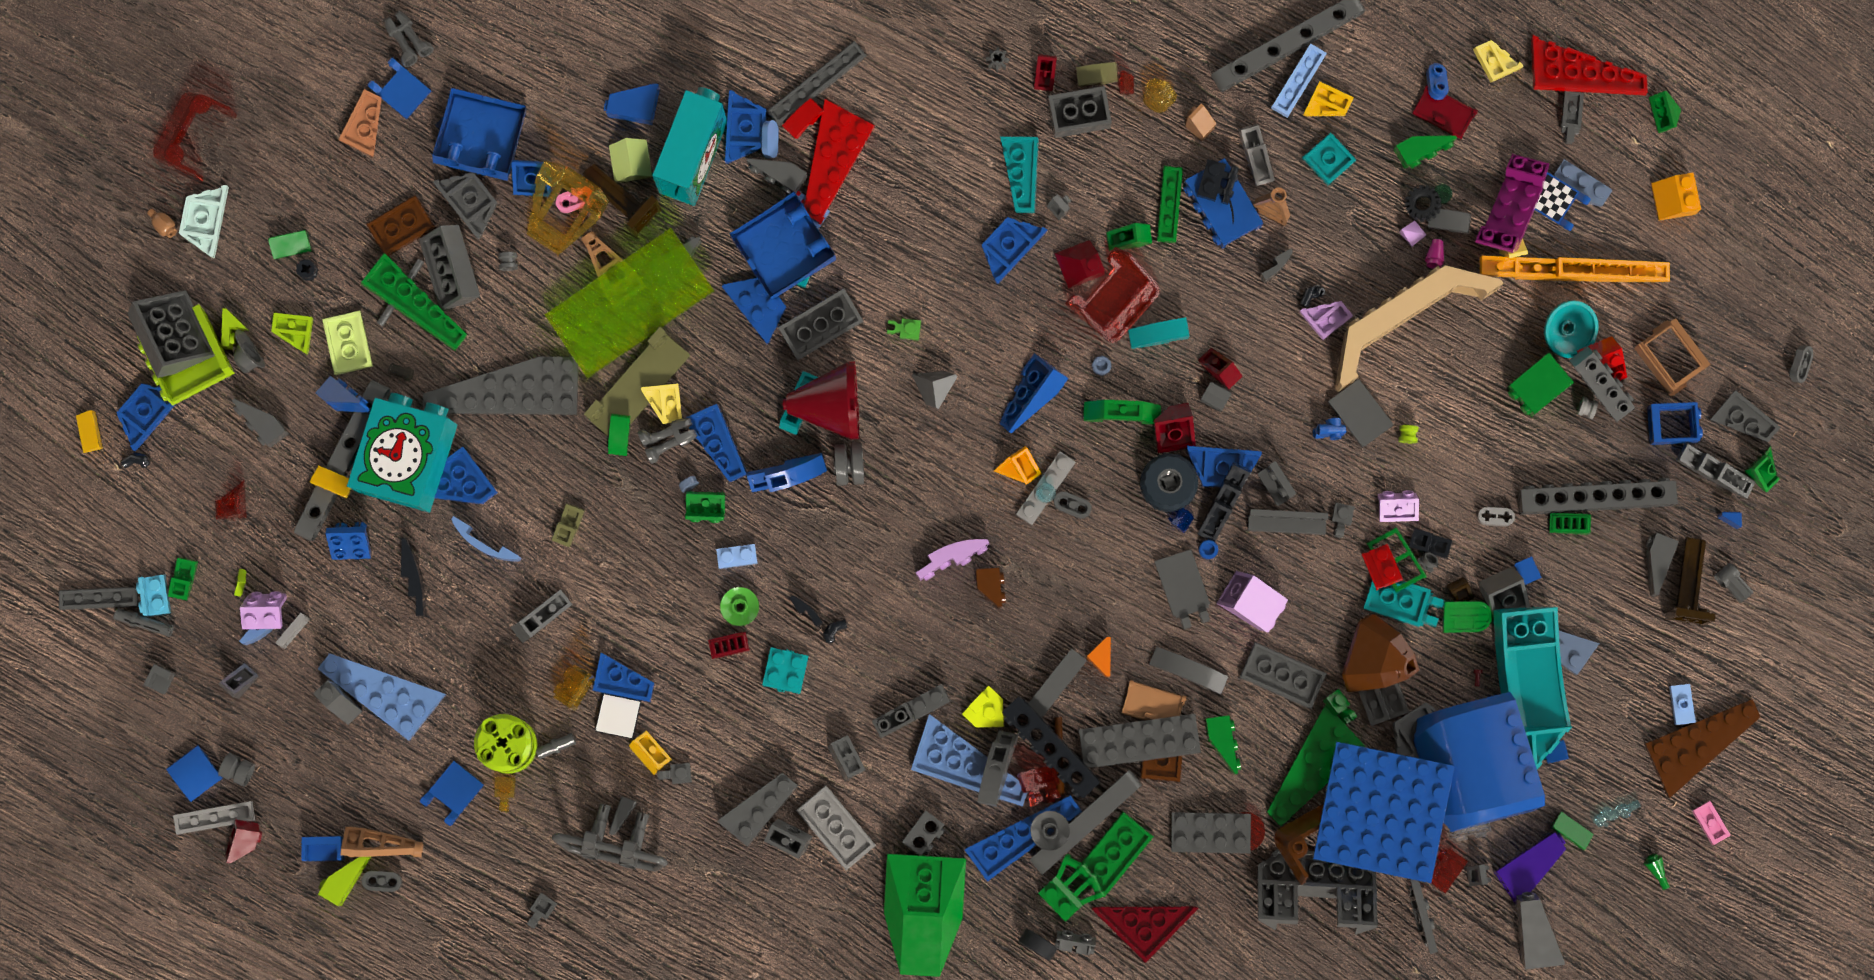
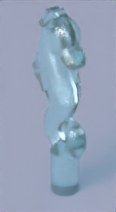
[1592,800,1641,827]

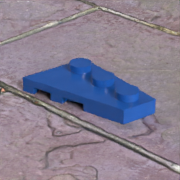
[593,653,655,702]

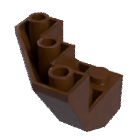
[1342,613,1419,692]

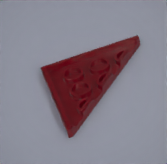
[1092,906,1199,963]

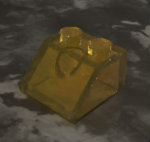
[553,664,595,711]

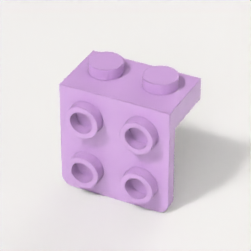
[240,591,287,629]

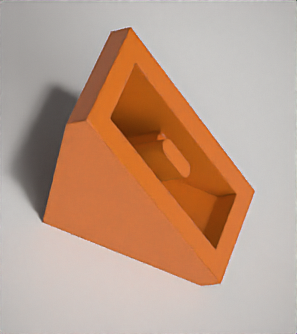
[1086,637,1111,677]

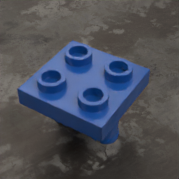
[326,522,371,560]

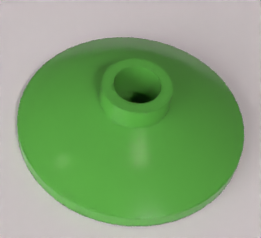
[720,587,759,626]

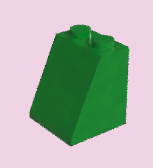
[1507,353,1574,417]

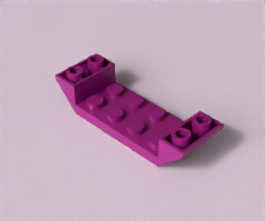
[1475,154,1549,253]

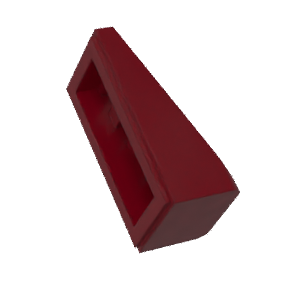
[708,631,750,659]

